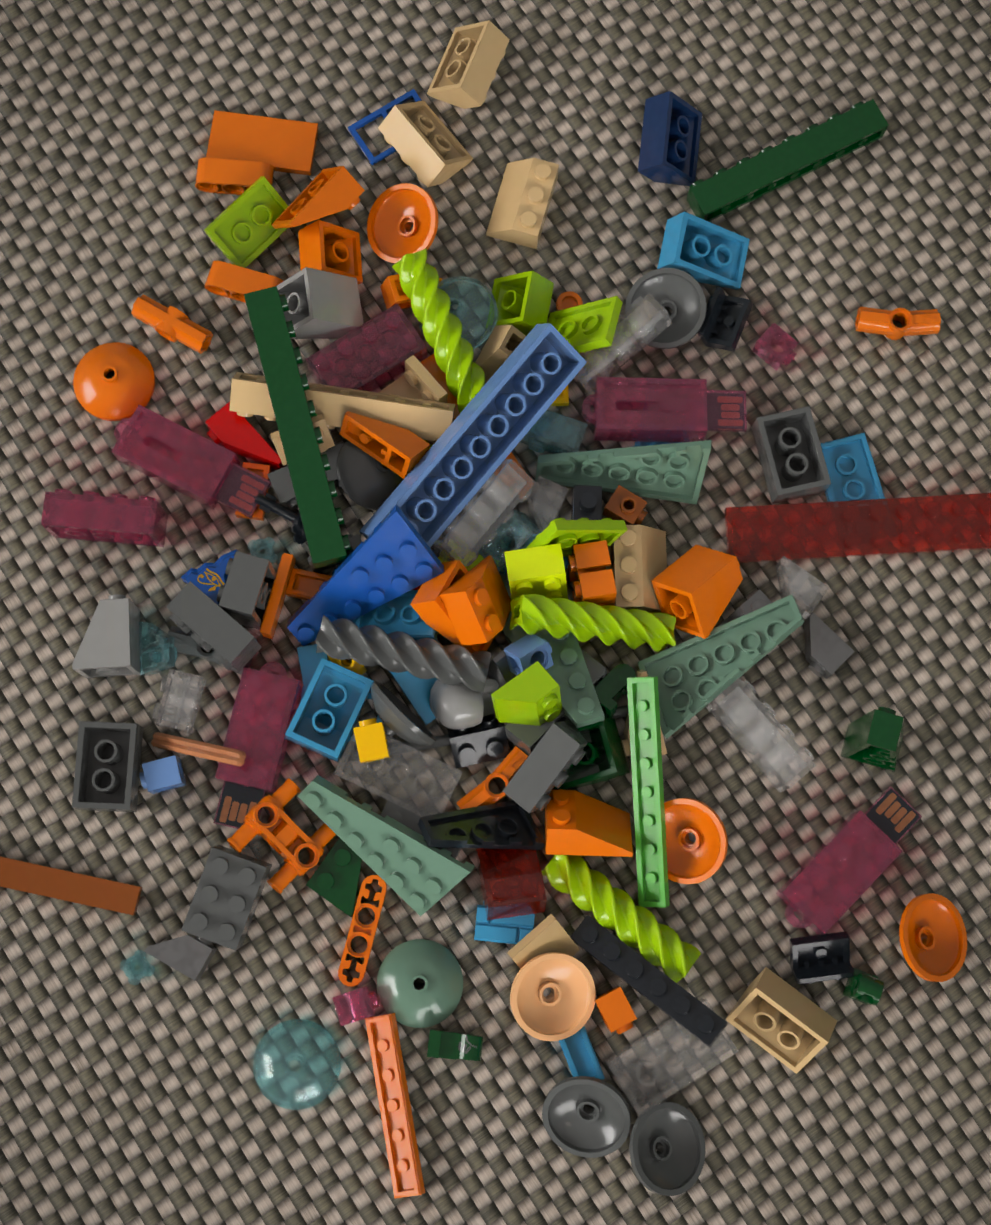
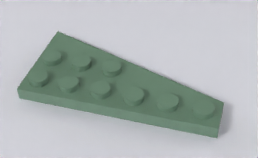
[535,440,712,505]
[637,594,805,739]

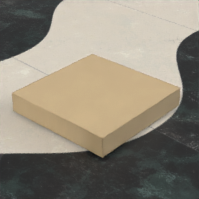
[507,914,580,969]

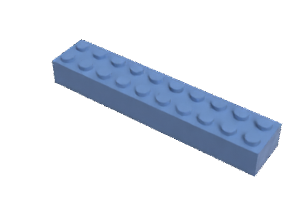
[359,323,587,547]

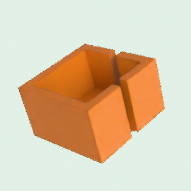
[567,540,617,606]

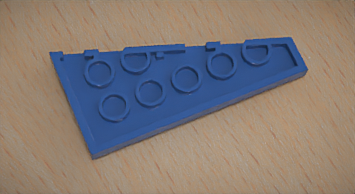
[287,505,444,646]

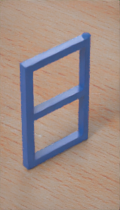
[348,89,422,165]

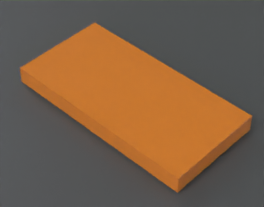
[206,110,319,176]

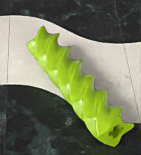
[392,249,485,413]
[510,594,676,653]
[540,855,701,983]

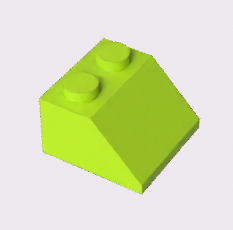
[485,270,554,336]
[491,661,562,726]

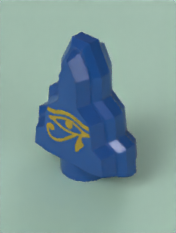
[181,550,239,606]

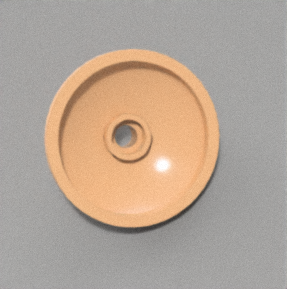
[510,952,596,1041]

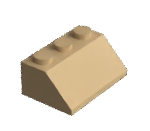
[427,20,510,109]
[378,100,473,187]
[486,158,559,249]
[611,525,667,613]
[726,967,837,1074]

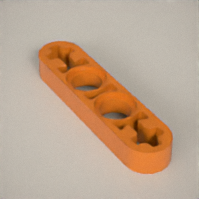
[338,875,387,987]

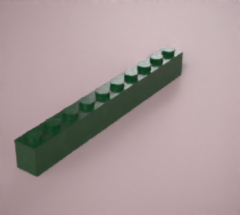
[244,286,352,568]

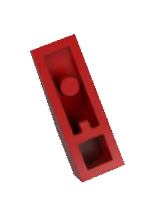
[205,402,285,470]

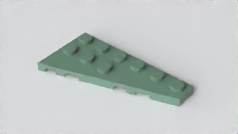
[501,585,605,728]
[297,775,475,917]

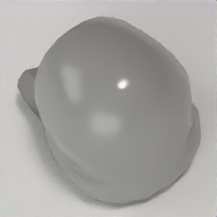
[429,679,499,729]

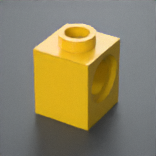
[353,718,390,763]

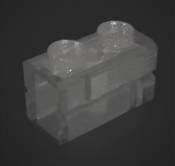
[153,669,206,734]

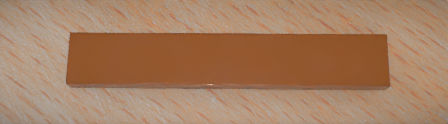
[0,856,142,915]

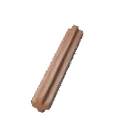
[151,732,246,767]

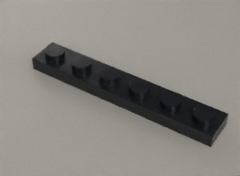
[570,915,728,1048]

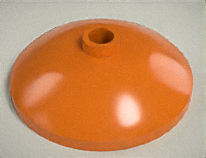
[367,183,438,264]
[73,342,155,421]
[664,798,728,884]
[899,893,967,982]

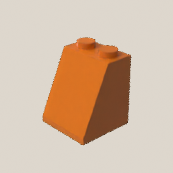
[651,545,743,639]

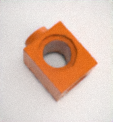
[380,274,411,312]
[594,986,637,1034]

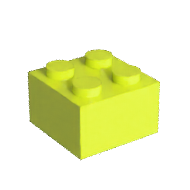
[504,543,568,599]

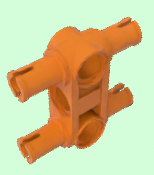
[226,778,336,894]

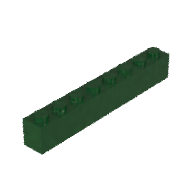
[686,99,889,222]

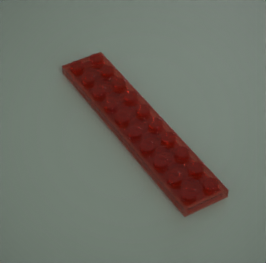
[724,493,991,563]

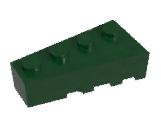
[841,707,904,772]

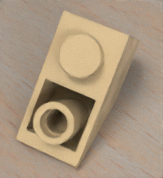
[475,325,526,383]

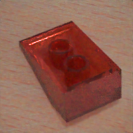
[475,848,547,920]

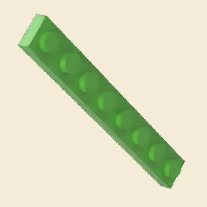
[627,676,670,908]

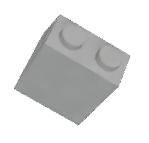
[277,267,364,339]
[72,594,142,678]

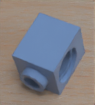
[504,634,554,675]
[139,755,186,794]

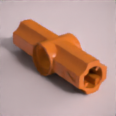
[131,294,213,354]

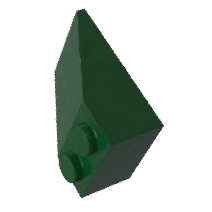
[553,717,630,790]

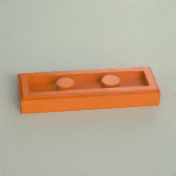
[259,553,296,639]

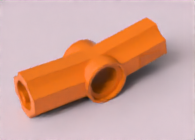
[855,307,941,340]
[456,746,528,809]

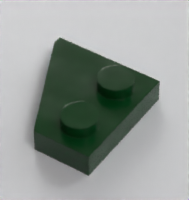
[306,838,363,917]

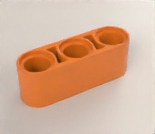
[195,157,274,195]
[204,261,283,303]

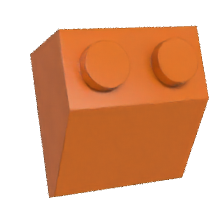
[298,220,363,284]

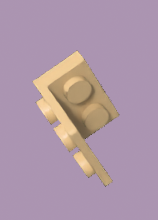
[378,355,448,403]

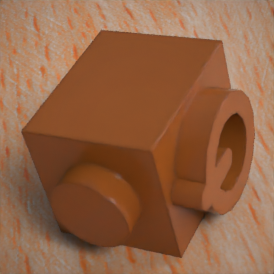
[603,485,648,525]

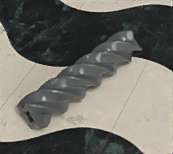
[316,615,492,692]

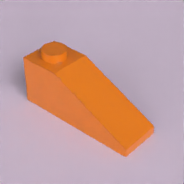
[339,411,430,479]

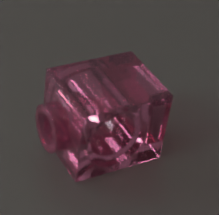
[752,323,799,371]
[333,986,380,1026]

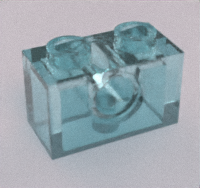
[477,510,541,575]

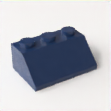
[638,91,702,186]

